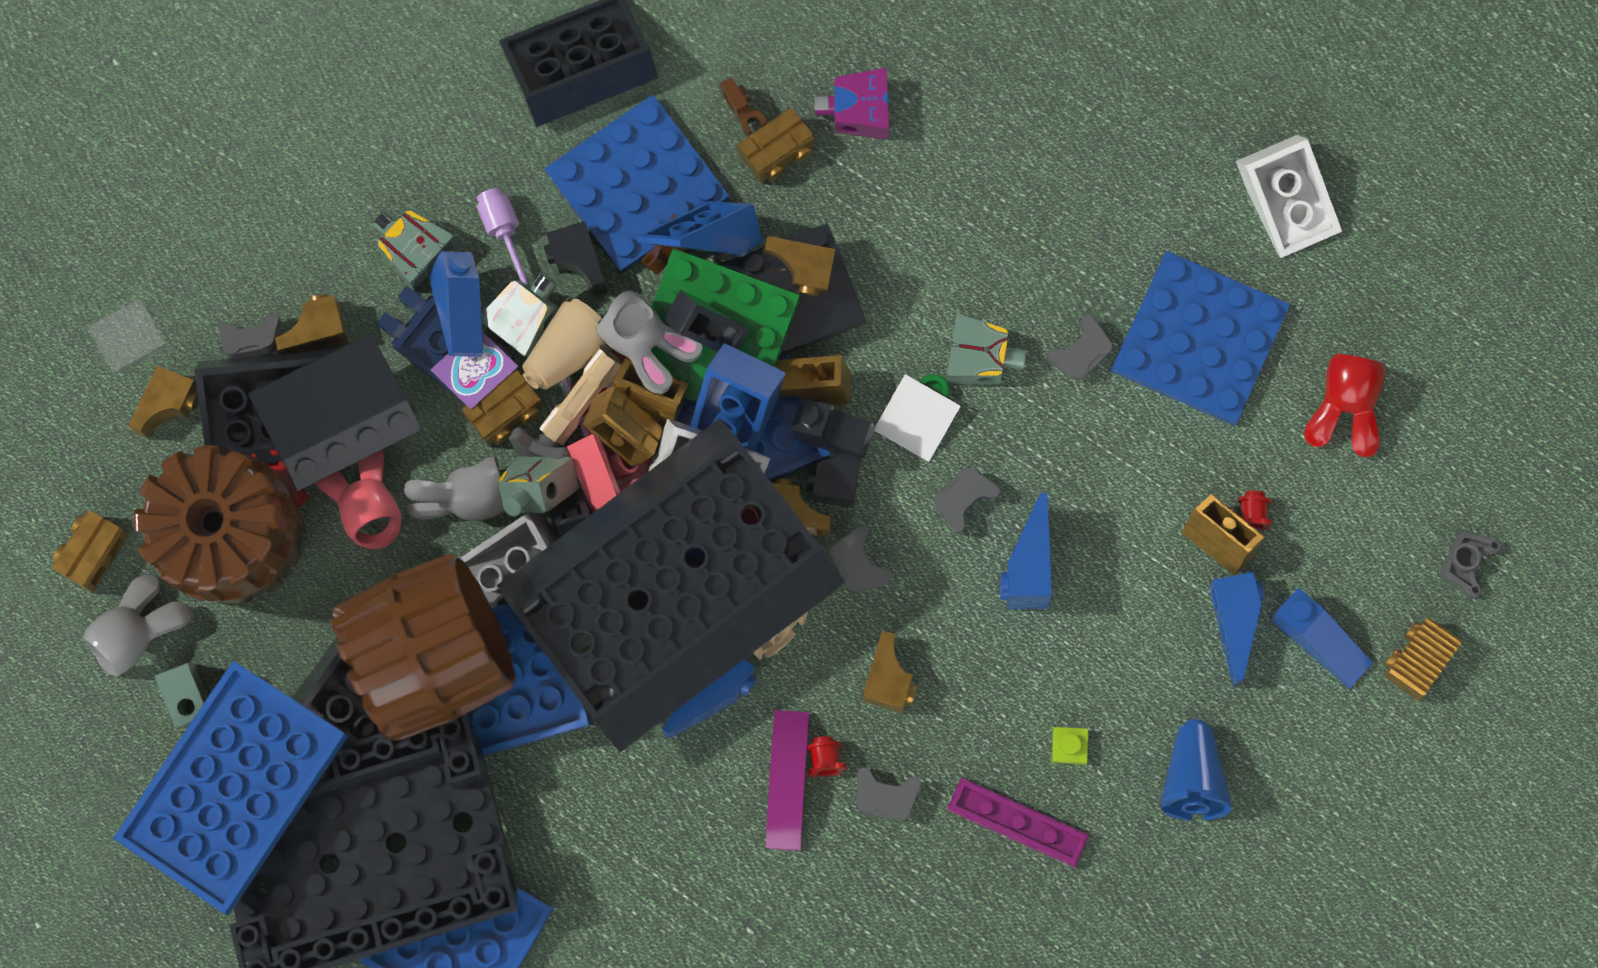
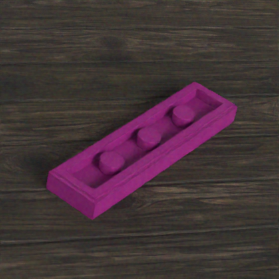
[947,777,1089,868]

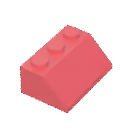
[567,434,653,513]

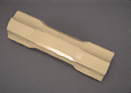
[539,346,623,445]

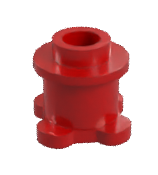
[1238,490,1272,530]
[807,736,847,777]

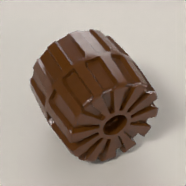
[133,445,305,604]
[331,554,516,741]

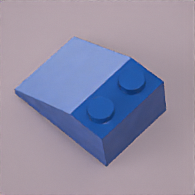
[636,201,763,257]
[690,343,786,452]
[999,493,1052,610]

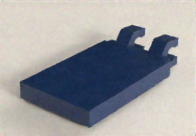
[377,286,514,404]

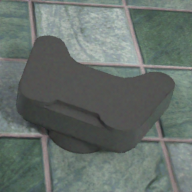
[219,313,282,359]
[1046,315,1112,381]
[509,428,570,459]
[934,467,1000,534]
[831,525,891,593]
[1440,531,1502,599]
[857,767,921,821]

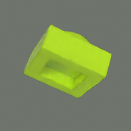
[1051,727,1088,765]

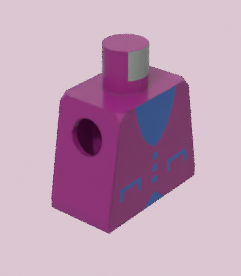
[815,68,889,139]

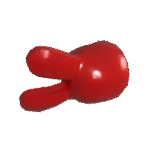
[1304,354,1386,458]

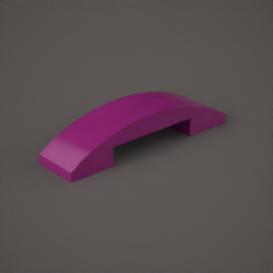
[766,710,809,851]

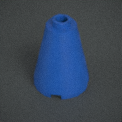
[1161,719,1231,821]

